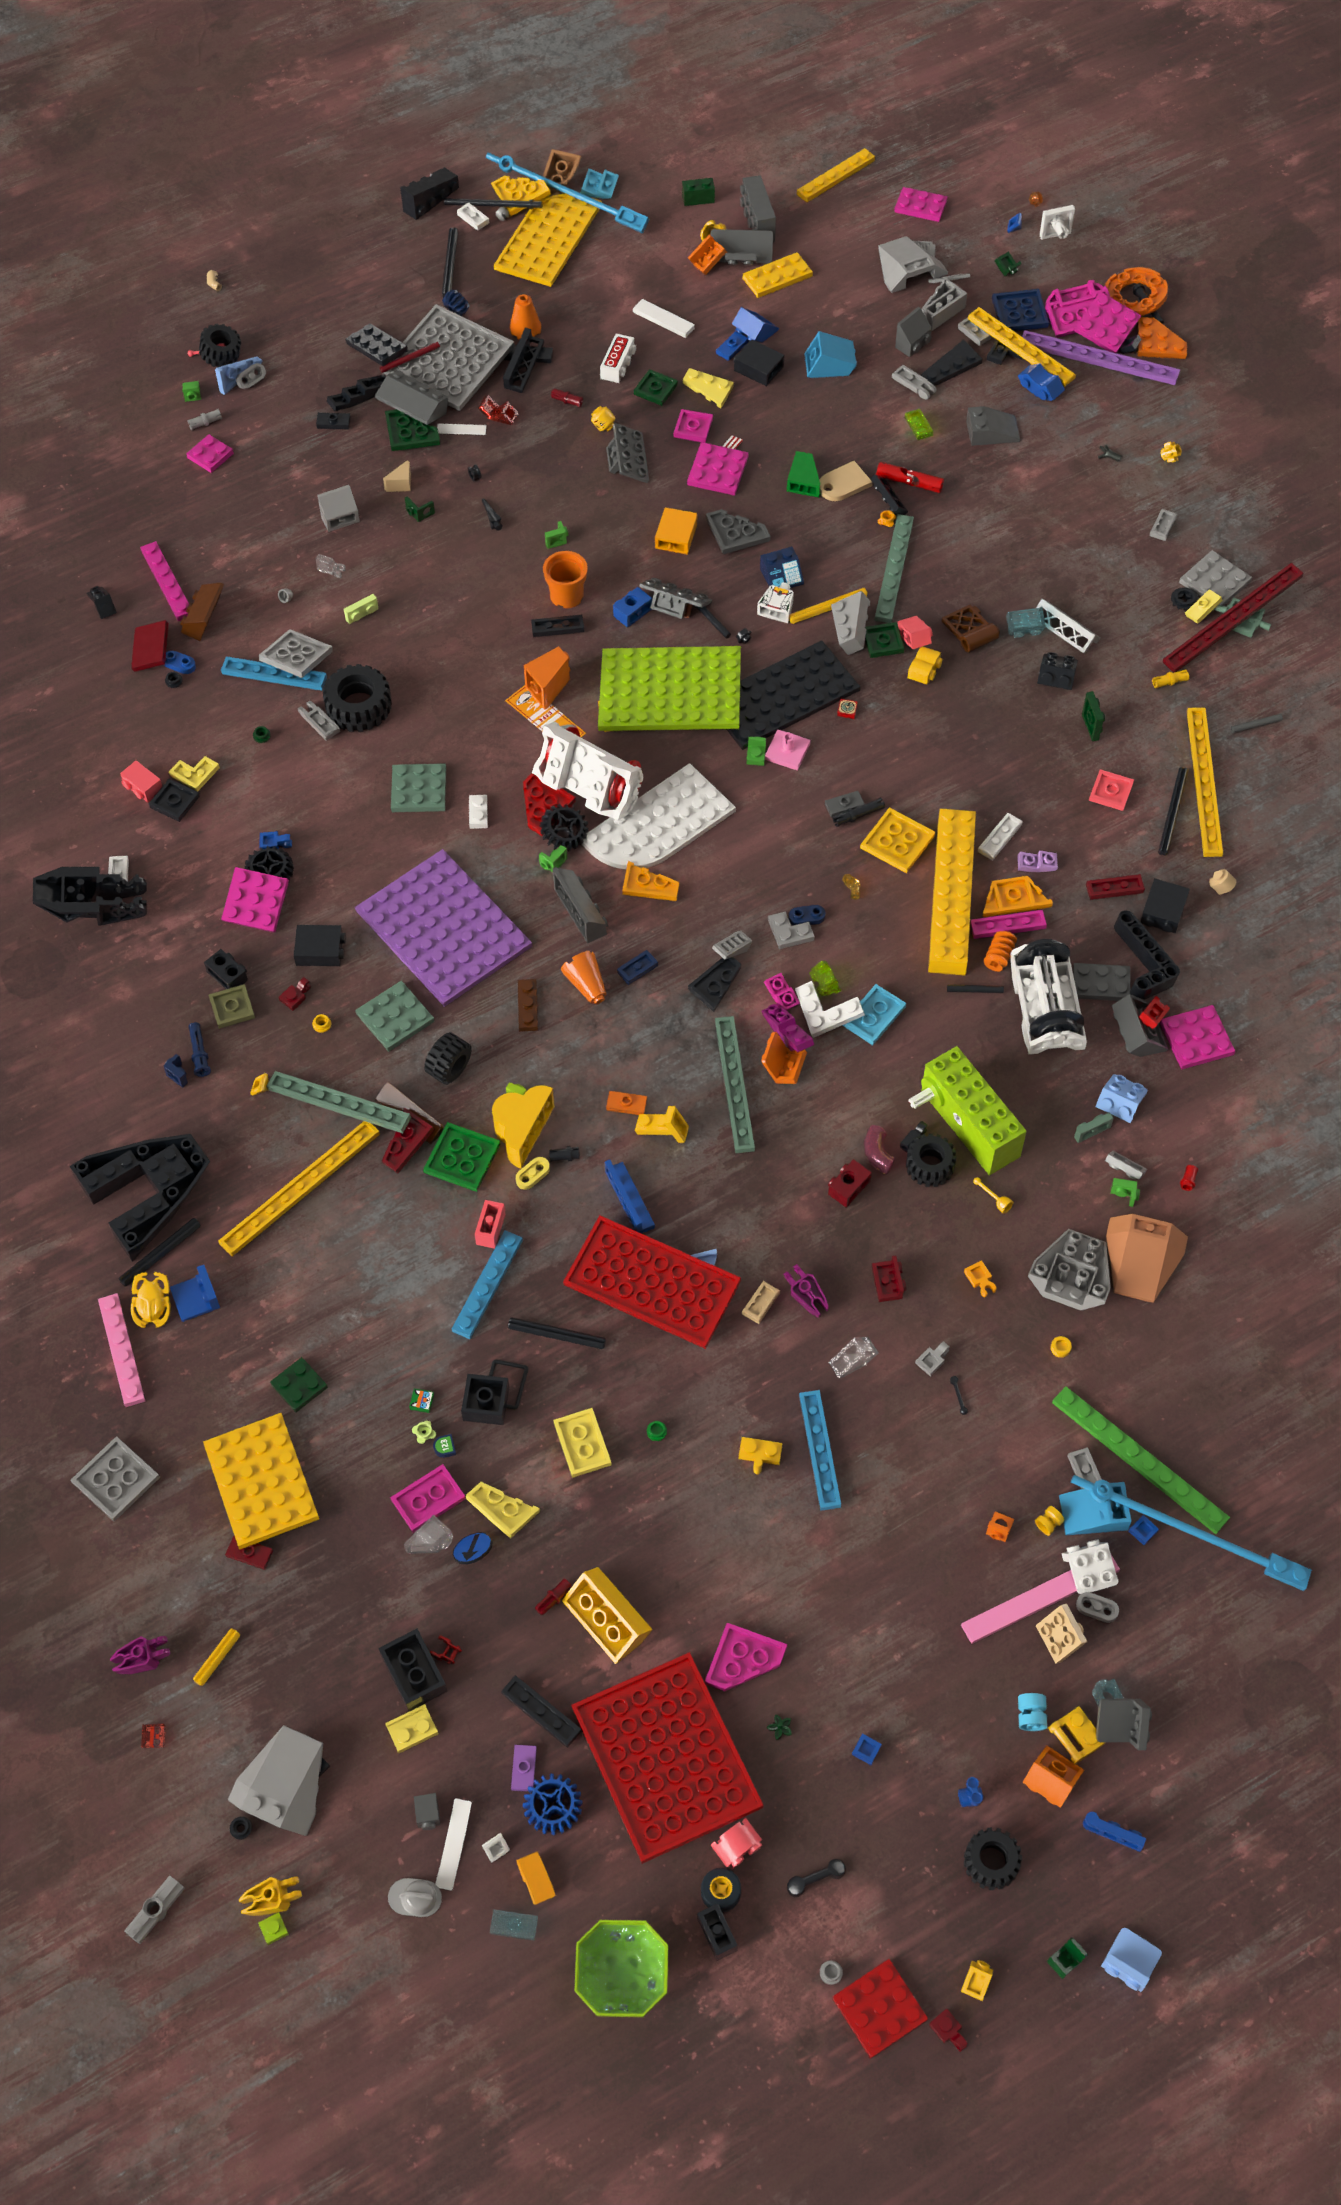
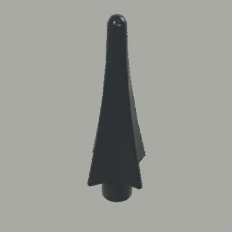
[482,498,502,531]

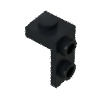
[87,586,117,619]

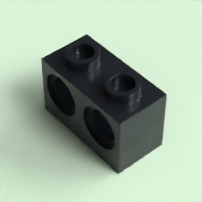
[204,949,248,989]

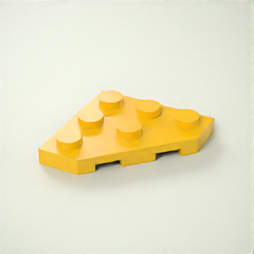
[491,176,551,216]

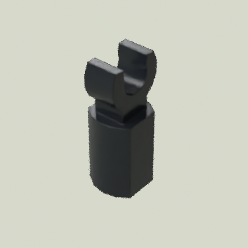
[900,1121,928,1153]

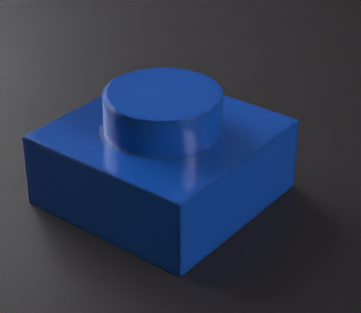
[1128,1515,1159,1545]
[852,1734,882,1765]

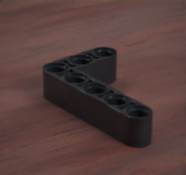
[1114,910,1180,1000]

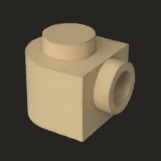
[1209,869,1236,895]

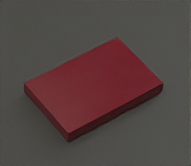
[131,620,169,672]

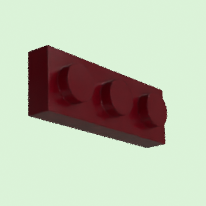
[1086,874,1145,900]

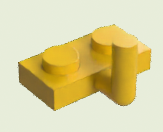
[739,1437,782,1474]

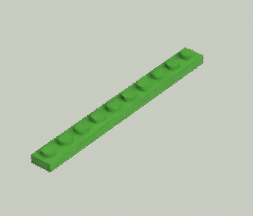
[1052,1386,1230,1534]

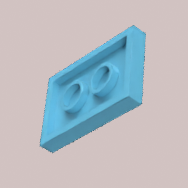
[842,984,906,1045]

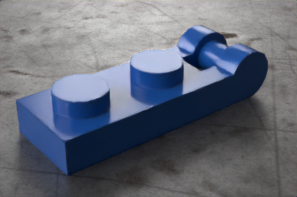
[1083,1812,1146,1852]

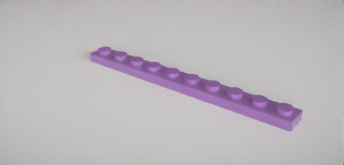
[1022,330,1180,385]

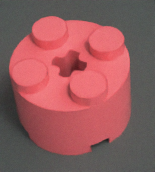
[711,1818,762,1870]

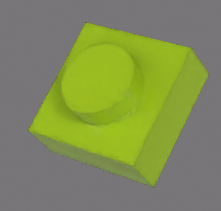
[506,1082,526,1095]
[258,1912,289,1945]

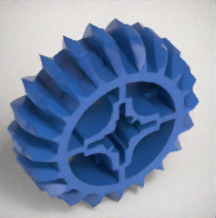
[523,1773,583,1835]

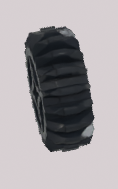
[540,804,589,852]
[244,845,294,883]

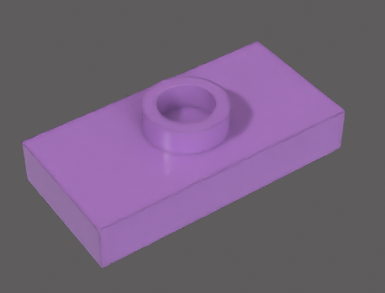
[511,1745,537,1791]

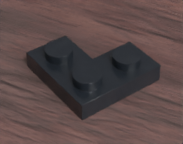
[986,339,1023,365]

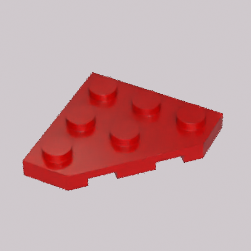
[523,773,576,836]

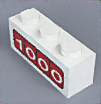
[600,334,636,383]

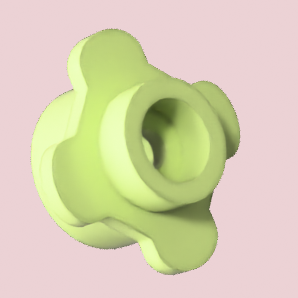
[412,1421,436,1444]

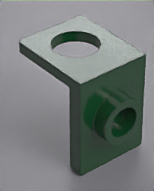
[405,496,435,522]

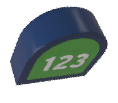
[433,1434,456,1458]

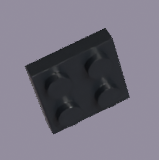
[149,779,200,822]

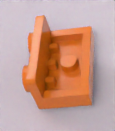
[688,235,727,275]

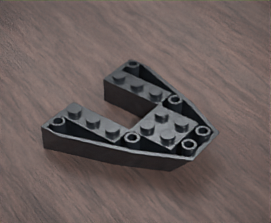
[70,1134,210,1262]

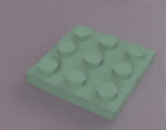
[391,764,446,812]
[355,981,435,1052]

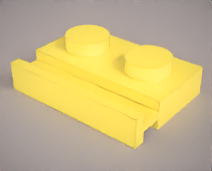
[385,1704,438,1753]

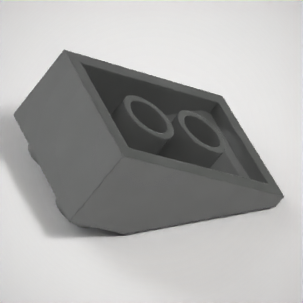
[966,406,1020,446]

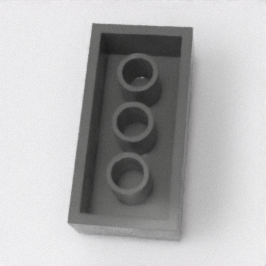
[740,175,776,242]

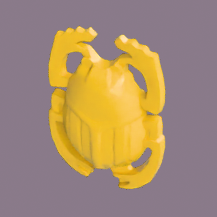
[131,1272,171,1328]

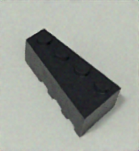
[400,167,459,220]

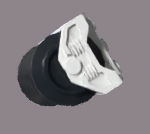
[1010,939,1087,1054]

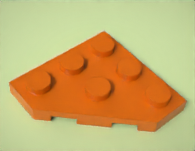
[1137,317,1187,359]

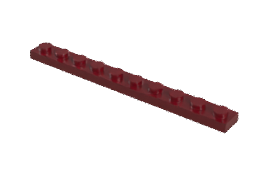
[1163,563,1304,673]

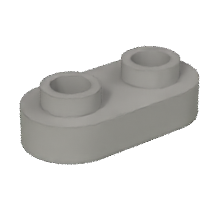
[236,363,266,389]
[1076,1592,1119,1623]

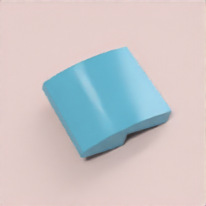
[580,168,619,199]

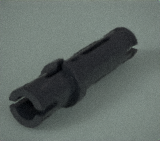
[832,798,885,827]

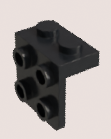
[1037,652,1078,690]

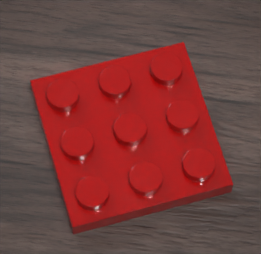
[832,1959,928,2059]

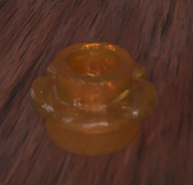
[1029,191,1043,207]

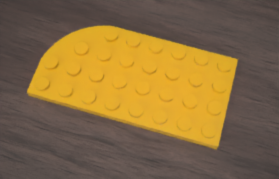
[494,194,602,287]

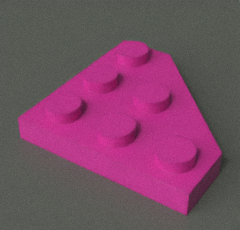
[705,1623,787,1691]

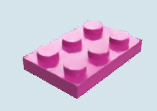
[895,187,948,222]
[390,1464,466,1533]

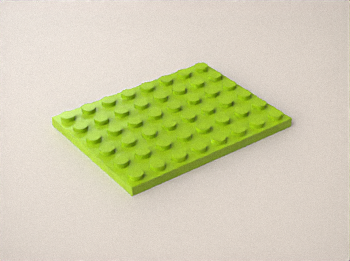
[598,646,741,731]

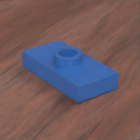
[716,331,748,361]

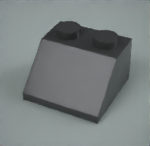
[895,307,932,357]

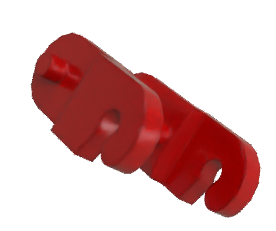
[430,1635,462,1665]

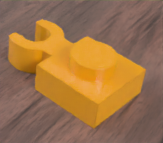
[964,1260,996,1298]

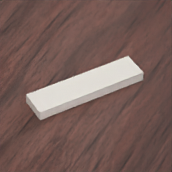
[633,299,694,338]

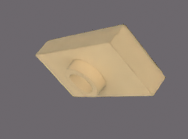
[742,1281,780,1324]

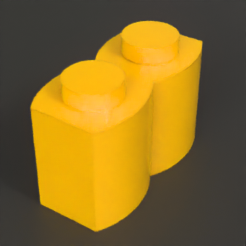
[908,646,943,685]

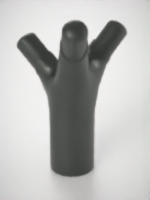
[1098,445,1122,462]

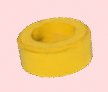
[1051,1336,1072,1357]

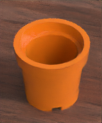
[543,551,588,609]

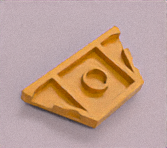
[983,876,1053,918]

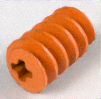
[984,931,1017,972]

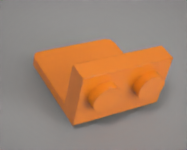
[762,1032,807,1084]

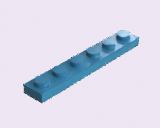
[221,657,327,691]
[452,1230,523,1339]
[799,1390,841,1511]

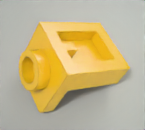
[961,1960,993,2001]

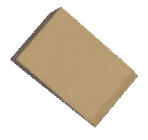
[383,460,411,492]

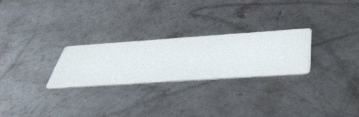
[437,424,486,435]

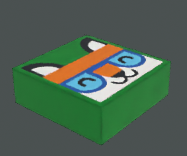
[409,1388,434,1413]

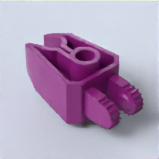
[783,1264,829,1318]
[110,1636,170,1674]

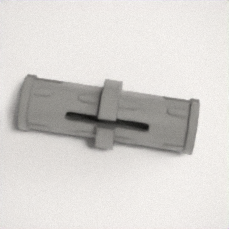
[188,409,222,430]

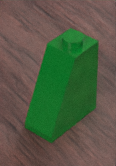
[787,451,820,498]

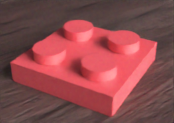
[1089,769,1134,811]

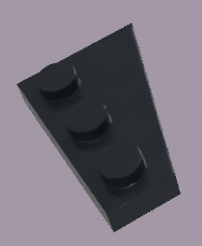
[688,957,741,1012]

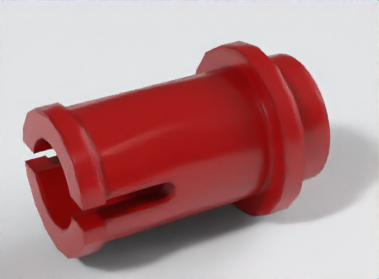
[1180,1165,1198,1191]

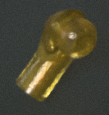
[842,874,861,900]

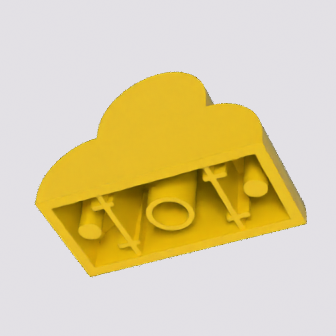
[492,1085,555,1169]

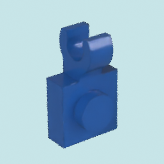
[259,831,292,849]

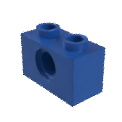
[613,587,652,628]

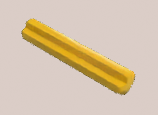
[193,1628,240,1686]

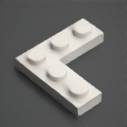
[795,981,865,1038]

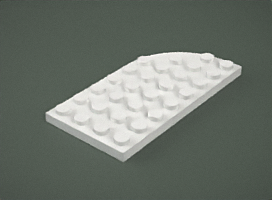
[582,763,736,869]

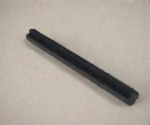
[442,227,458,298]
[1158,767,1188,856]

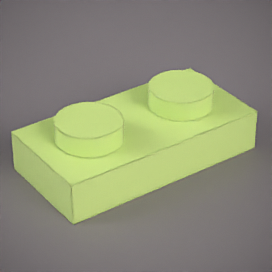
[344,594,379,624]

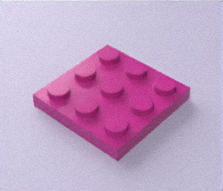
[1074,291,1141,353]
[687,442,749,496]
[221,867,289,933]
[1160,1005,1235,1070]

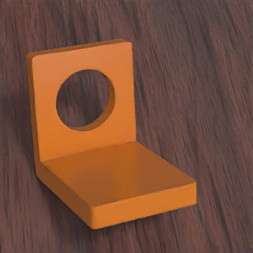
[986,1511,1014,1542]

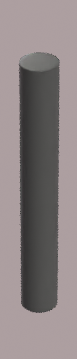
[1231,714,1283,733]

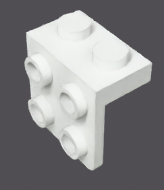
[1061,1539,1118,1594]

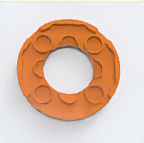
[1105,267,1168,315]

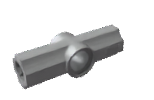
[124,1875,185,1944]

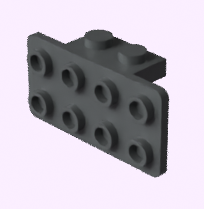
[711,229,773,266]

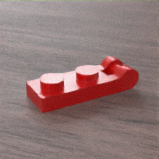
[1139,995,1170,1029]

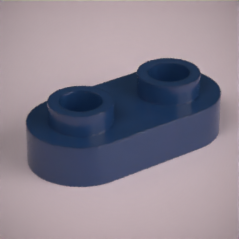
[789,905,826,926]

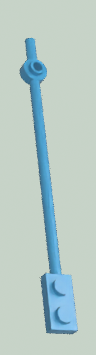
[486,152,650,234]
[1071,1475,1312,1591]

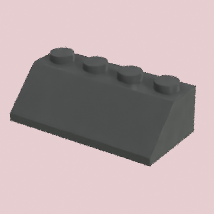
[375,370,449,425]
[553,867,608,943]

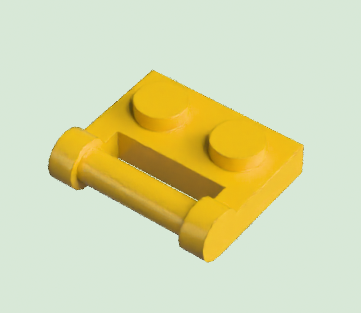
[1048,1706,1106,1764]

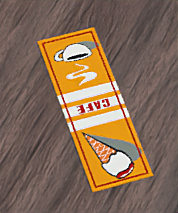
[505,685,586,737]

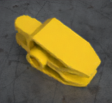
[239,1877,302,1916]

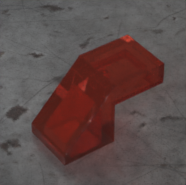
[478,395,519,425]

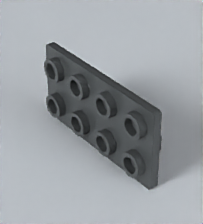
[606,423,649,483]
[639,578,712,619]

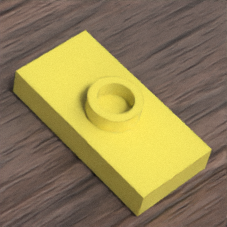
[1185,589,1223,624]

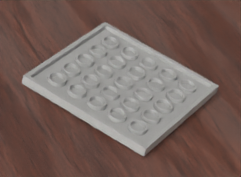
[381,304,515,411]

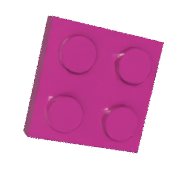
[674,409,713,443]
[186,434,234,473]

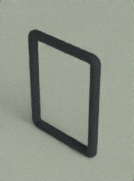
[489,1360,528,1410]

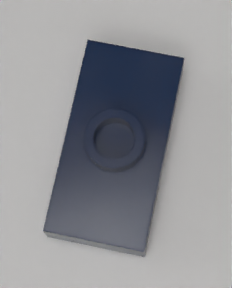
[617,950,658,985]

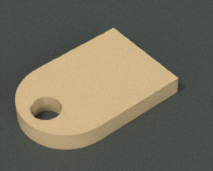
[820,461,872,501]

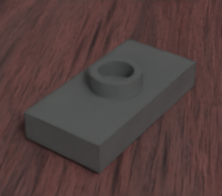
[825,791,864,818]

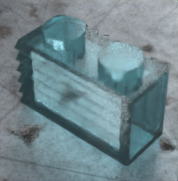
[1006,608,1046,638]

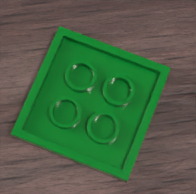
[423,1122,501,1192]

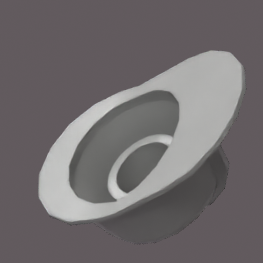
[388,1878,442,1917]

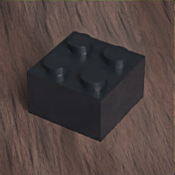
[461,1374,510,1425]

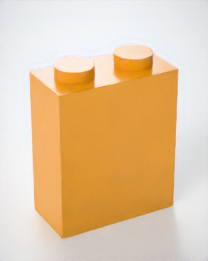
[655,507,697,555]

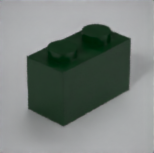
[682,178,715,206]

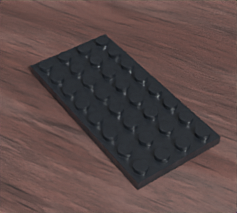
[726,640,860,750]

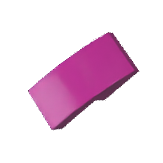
[764,973,800,1011]

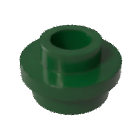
[253,726,271,743]

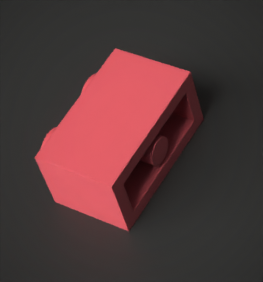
[897,616,933,649]
[120,761,163,803]
[475,1200,506,1249]

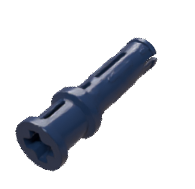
[188,1022,211,1077]

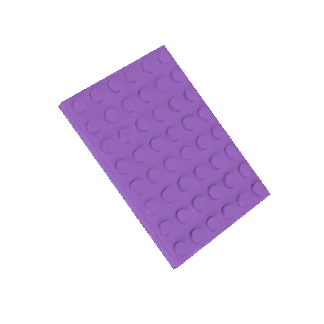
[355,849,532,1007]

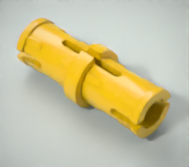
[1152,669,1189,689]

